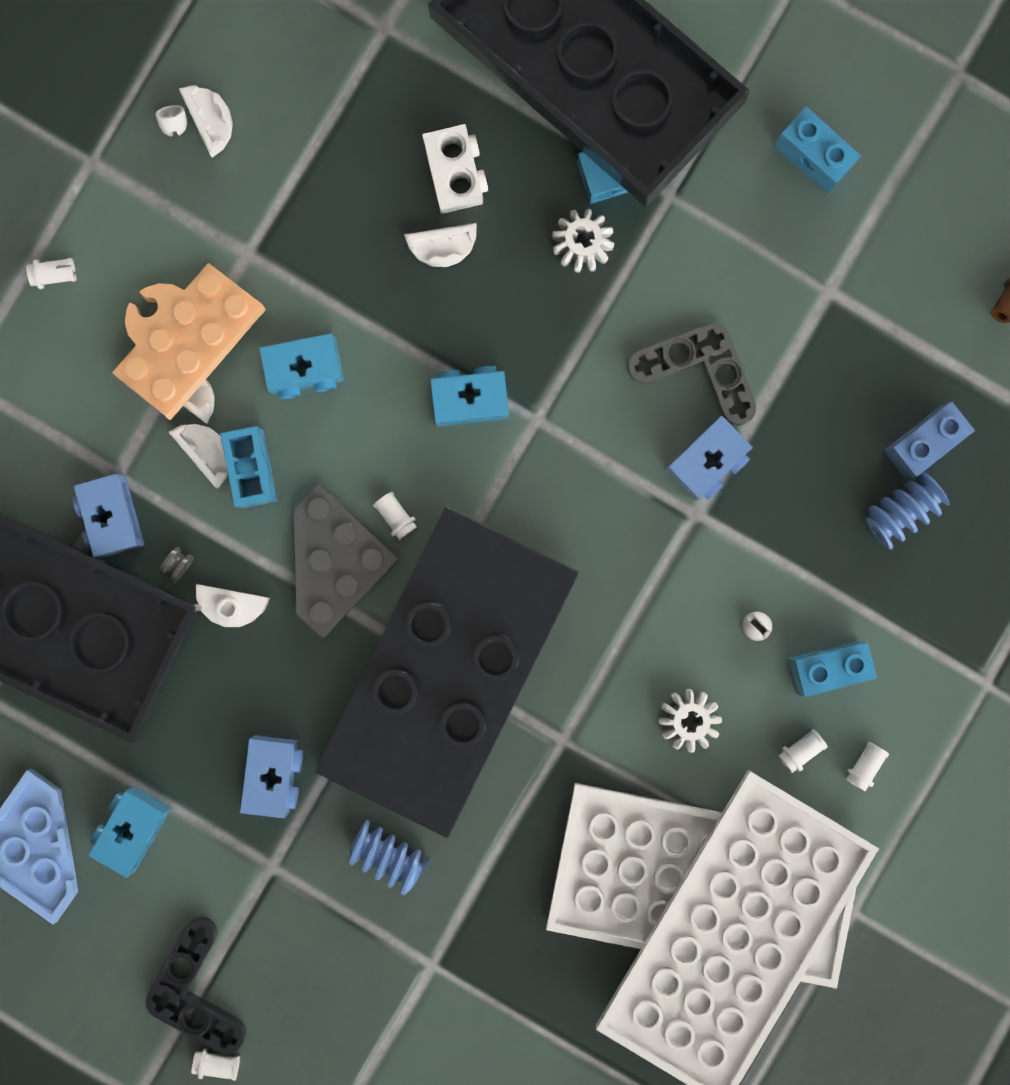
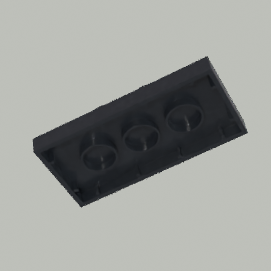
[428,0,750,207]
[315,506,580,838]
[0,512,202,743]

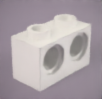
[422,124,488,214]

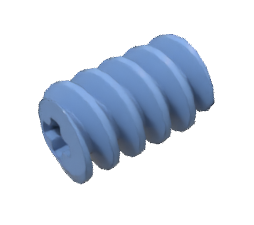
[865,472,950,550]
[348,819,430,896]

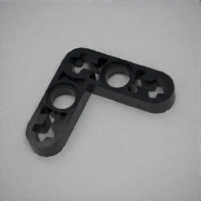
[146,917,246,1054]

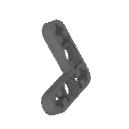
[627,323,756,426]

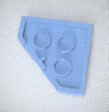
[0,768,79,925]

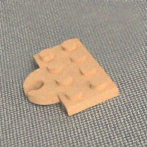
[112,263,266,420]

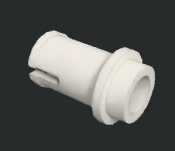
[26,258,76,289]
[373,492,417,540]
[778,729,828,773]
[846,742,889,791]
[191,1048,240,1081]

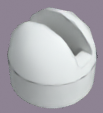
[155,105,187,137]
[742,612,773,641]

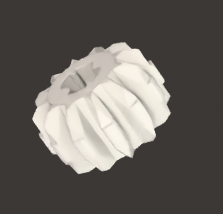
[552,209,614,273]
[658,689,722,752]

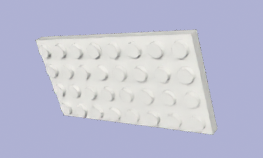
[595,770,879,1085]
[546,783,856,989]

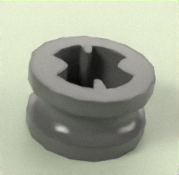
[159,546,194,583]

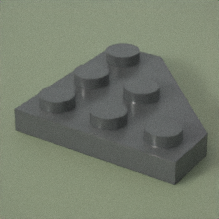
[293,484,399,639]

